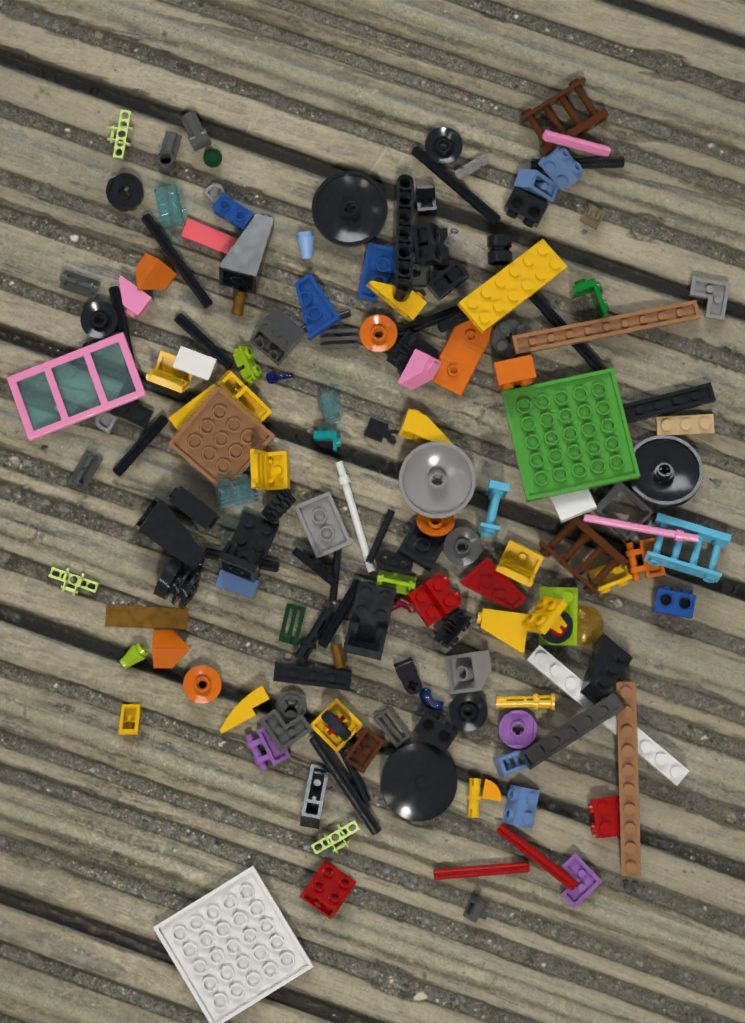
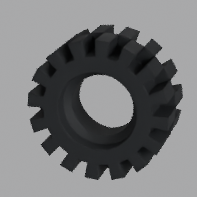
[261,489,296,524]

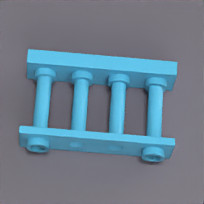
[477,480,510,539]
[643,513,732,583]

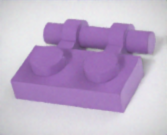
[245,728,291,772]

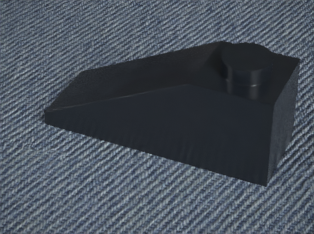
[300,764,329,829]

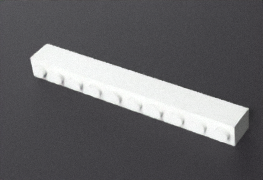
[526,645,689,786]

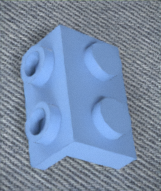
[538,145,584,191]
[503,785,540,829]

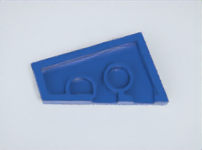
[356,242,403,302]
[295,273,341,341]

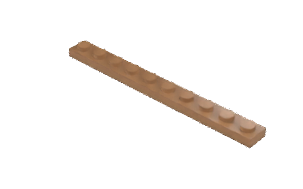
[511,300,701,356]
[616,681,641,876]

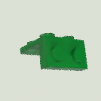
[569,278,609,319]

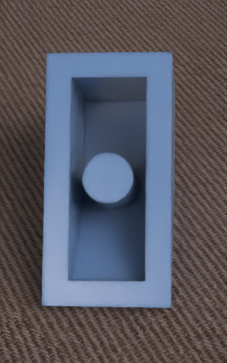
[514,169,559,203]

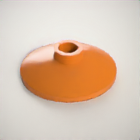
[359,314,398,352]
[416,513,455,536]
[183,665,222,704]

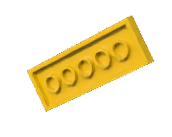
[457,239,568,334]

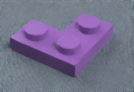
[560,852,602,908]

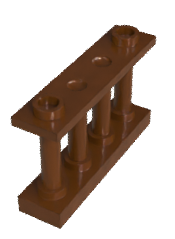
[519,77,609,157]
[539,516,628,597]

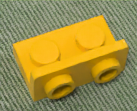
[587,563,633,595]

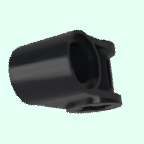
[393,657,422,695]

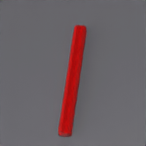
[496,823,578,891]
[433,862,530,880]

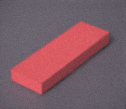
[180,218,238,255]

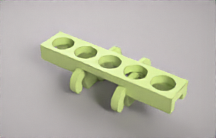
[107,109,134,160]
[48,567,99,596]
[311,820,360,854]

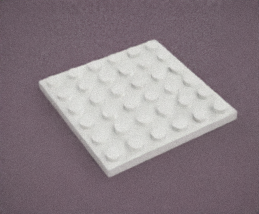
[153,865,314,1023]

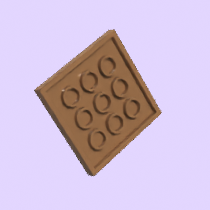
[167,385,275,484]

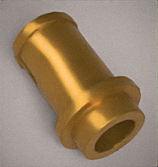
[231,292,248,316]
[330,644,348,669]

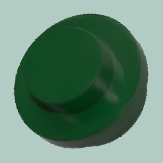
[203,149,222,168]

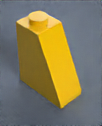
[477,608,528,653]

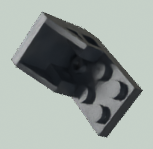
[218,511,279,583]
[342,581,397,660]

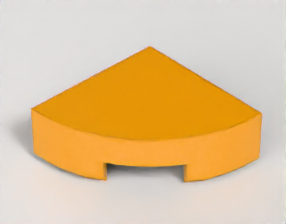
[482,779,501,802]

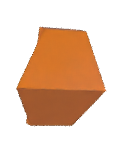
[135,253,177,290]
[152,630,190,668]

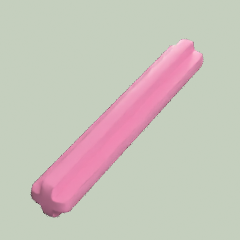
[542,130,611,157]

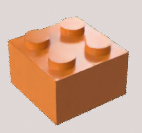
[492,355,537,391]

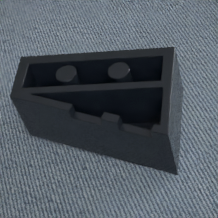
[580,633,633,704]

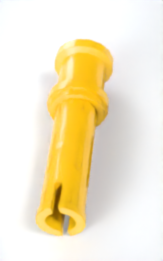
[496,693,555,710]

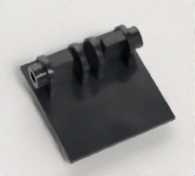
[386,329,438,372]
[433,608,471,649]

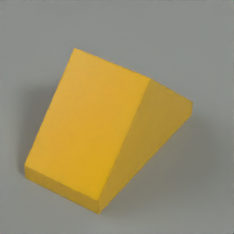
[118,704,141,735]

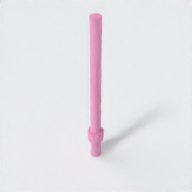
[583,514,699,543]

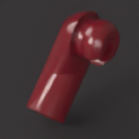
[392,596,416,613]

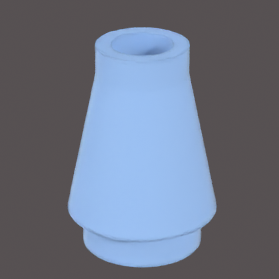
[296,231,315,259]

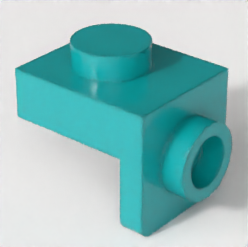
[314,427,341,452]

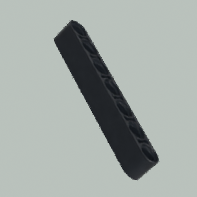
[392,174,414,302]

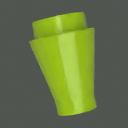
[119,642,149,669]

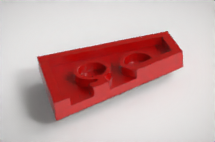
[459,557,527,612]

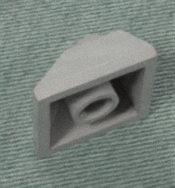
[445,650,492,695]

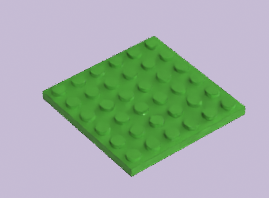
[501,368,640,502]

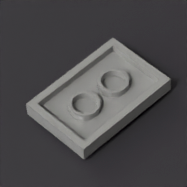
[294,491,352,559]

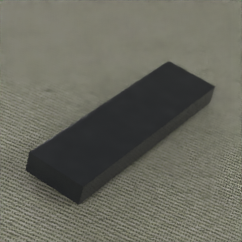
[273,662,352,690]

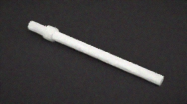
[335,461,375,573]

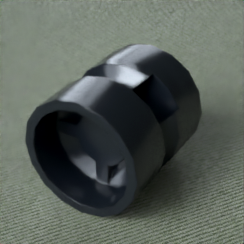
[487,234,512,266]

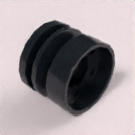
[153,559,202,609]

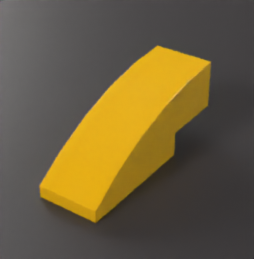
[215,370,272,423]
[220,685,270,734]

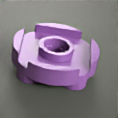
[498,710,537,749]

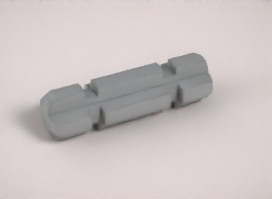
[454,154,489,180]

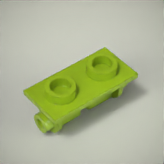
[232,345,263,386]
[376,570,417,595]

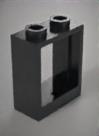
[169,486,220,532]

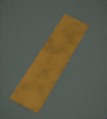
[105,605,188,630]

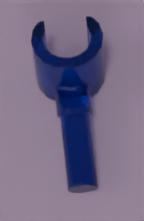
[265,371,294,384]

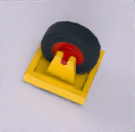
[522,596,573,644]
[310,698,364,753]

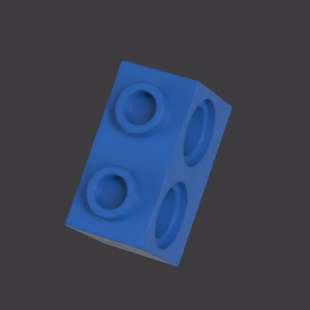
[212,193,254,232]
[652,586,696,619]

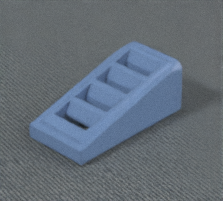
[493,745,531,777]

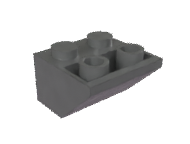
[250,308,306,366]

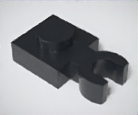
[364,418,399,445]

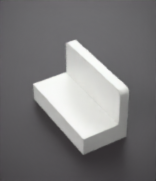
[173,346,218,380]

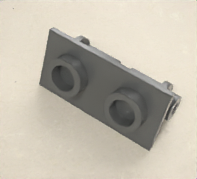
[59,270,101,300]
[68,450,103,491]

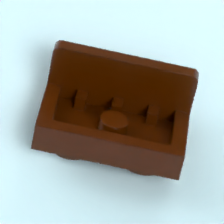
[344,727,385,774]

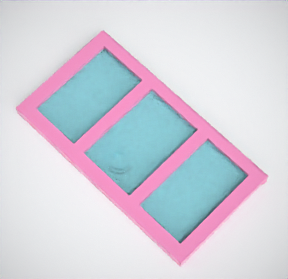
[7,332,147,441]

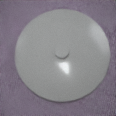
[399,441,476,518]

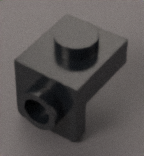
[416,185,437,216]

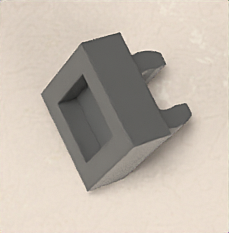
[463,898,489,923]

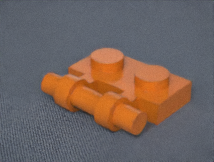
[625,537,666,581]

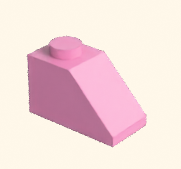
[119,276,153,319]
[398,349,442,390]

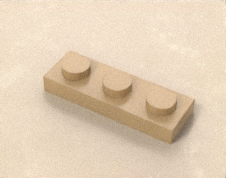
[655,414,715,436]

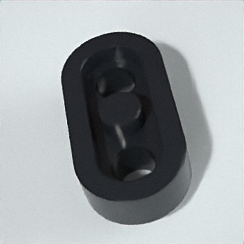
[375,550,413,574]

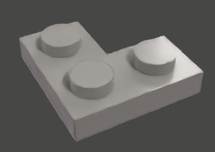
[689,276,730,321]

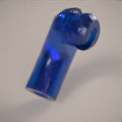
[419,687,444,711]

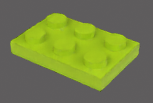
[539,587,579,646]

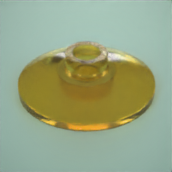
[578,606,604,645]

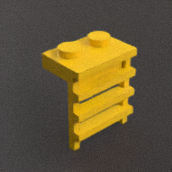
[145,350,193,393]
[250,448,290,491]
[495,539,545,587]

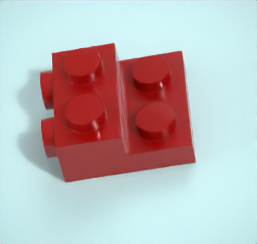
[406,573,461,628]
[588,795,620,839]

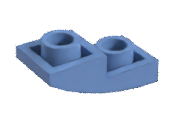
[215,570,260,599]

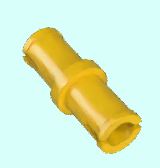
[466,778,482,818]

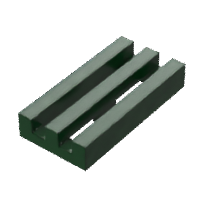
[279,603,306,645]

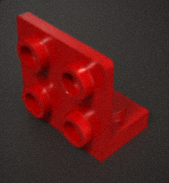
[299,860,356,920]

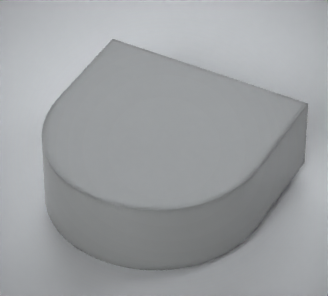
[202,183,225,205]
[96,412,118,434]

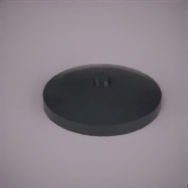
[312,171,388,247]
[627,435,703,508]
[380,743,457,821]

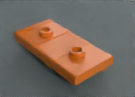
[431,320,493,397]

